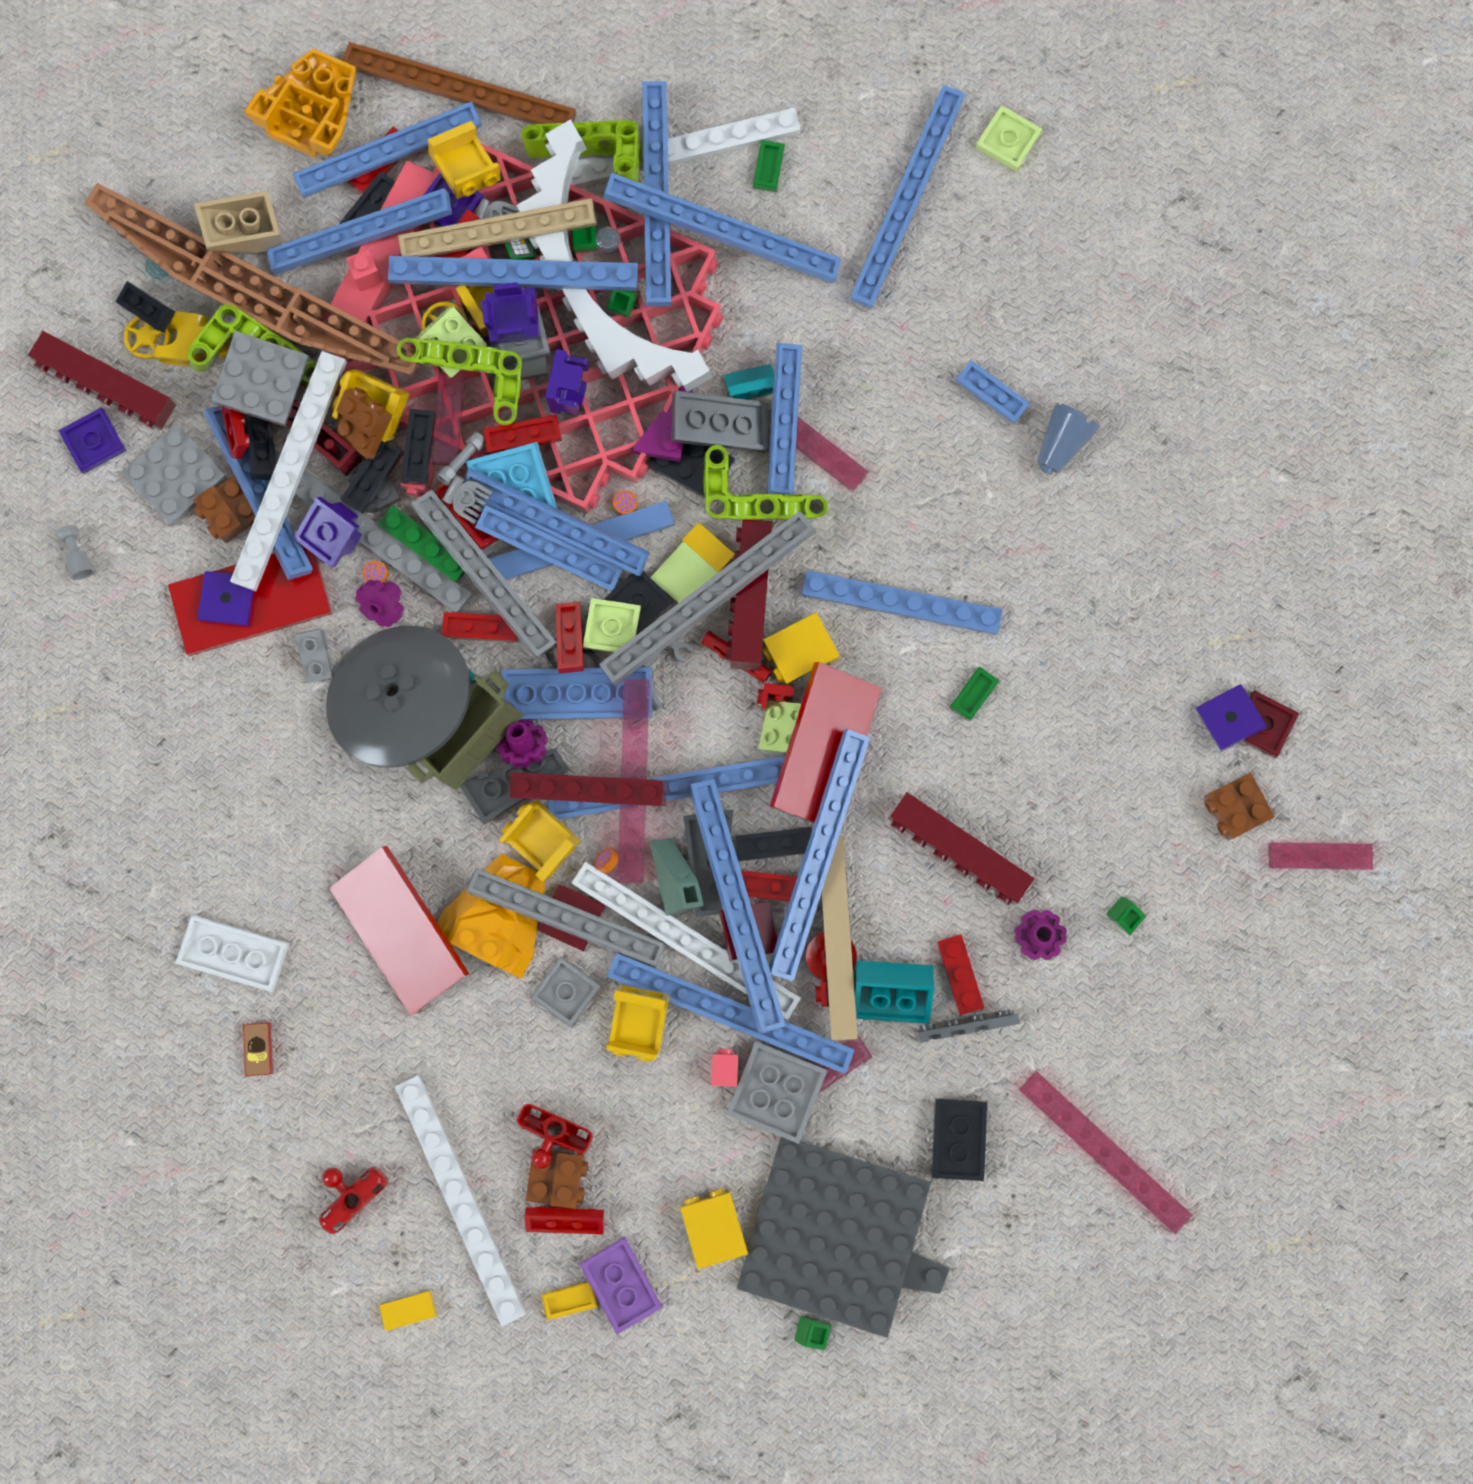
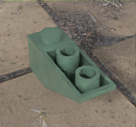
[649,838,704,916]

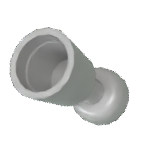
[55,525,95,580]

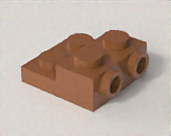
[335,387,392,459]
[193,475,256,543]
[1204,772,1275,840]
[526,1148,588,1209]

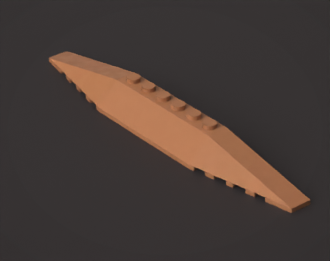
[85,183,419,376]

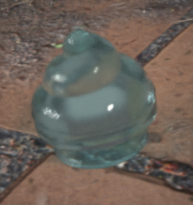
[596,226,621,252]
[145,258,169,280]

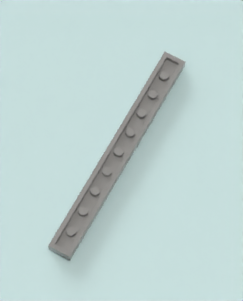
[275,450,473,613]
[599,511,816,686]

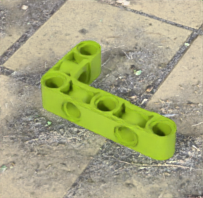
[521,120,642,183]
[188,304,317,389]
[397,338,522,425]
[703,445,828,520]

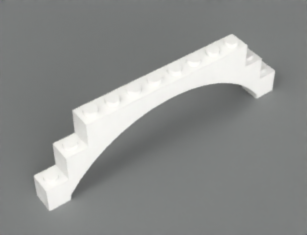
[516,119,713,392]

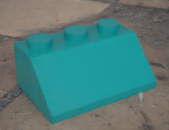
[854,960,935,1024]

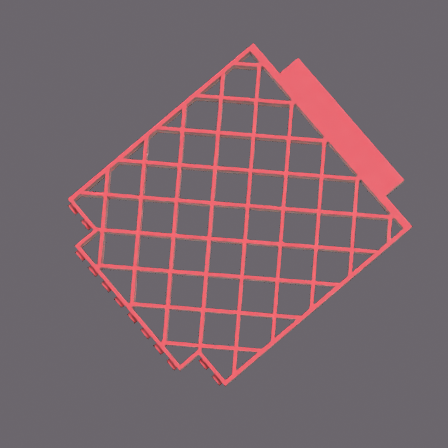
[321,143,723,514]

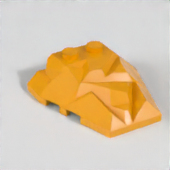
[244,48,357,158]
[437,853,546,979]

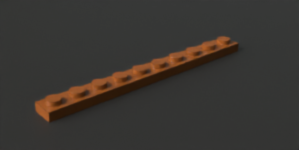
[342,42,577,124]

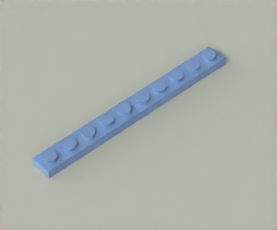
[642,81,671,307]
[850,85,965,309]
[603,172,841,284]
[388,256,638,291]
[769,729,870,981]
[547,756,785,819]
[688,779,786,1034]
[607,953,855,1074]

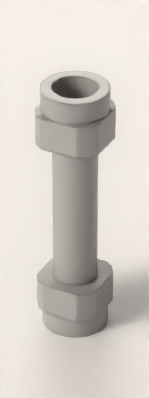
[437,432,486,486]

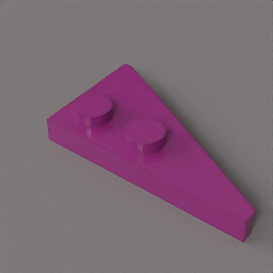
[633,385,693,462]

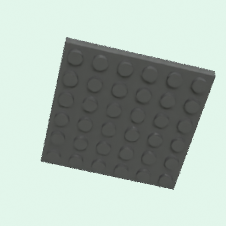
[737,1137,931,1338]

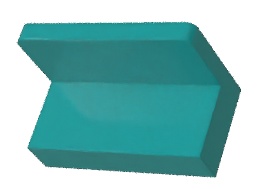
[724,364,774,400]

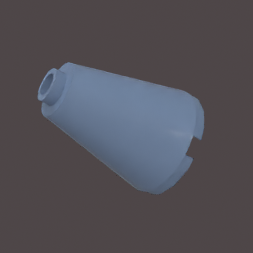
[1037,403,1100,475]

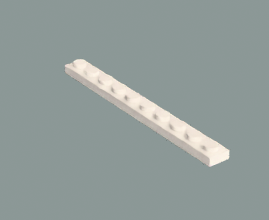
[571,108,801,188]
[230,351,347,591]
[572,862,801,1020]
[395,1075,527,1327]

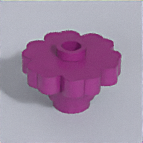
[355,580,404,627]
[497,720,549,768]
[1014,909,1067,960]

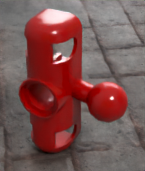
[517,1104,593,1169]
[319,1166,389,1234]

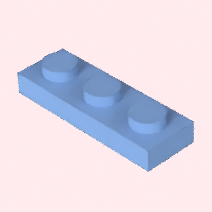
[955,360,1030,425]

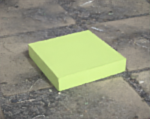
[976,105,1042,172]
[650,542,719,604]
[583,598,641,653]

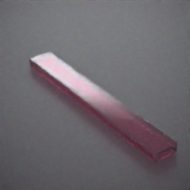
[618,679,650,883]
[1018,1071,1192,1235]

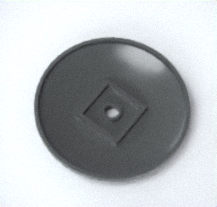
[326,625,471,768]

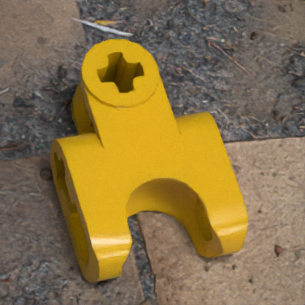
[154,311,231,367]

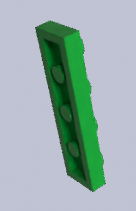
[378,505,465,583]

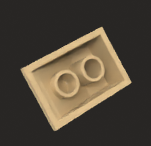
[194,191,281,253]

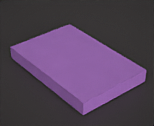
[579,1237,662,1334]

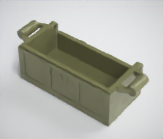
[407,671,524,790]

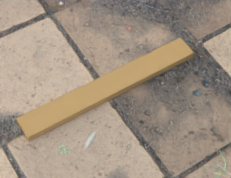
[398,198,597,257]
[821,835,858,1041]

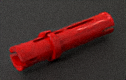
[701,630,772,684]

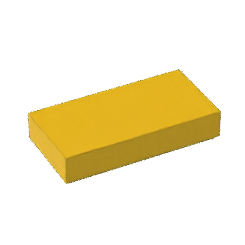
[682,522,735,572]
[541,1281,599,1321]
[379,1290,437,1331]

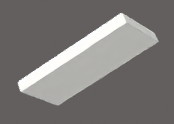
[175,914,290,992]

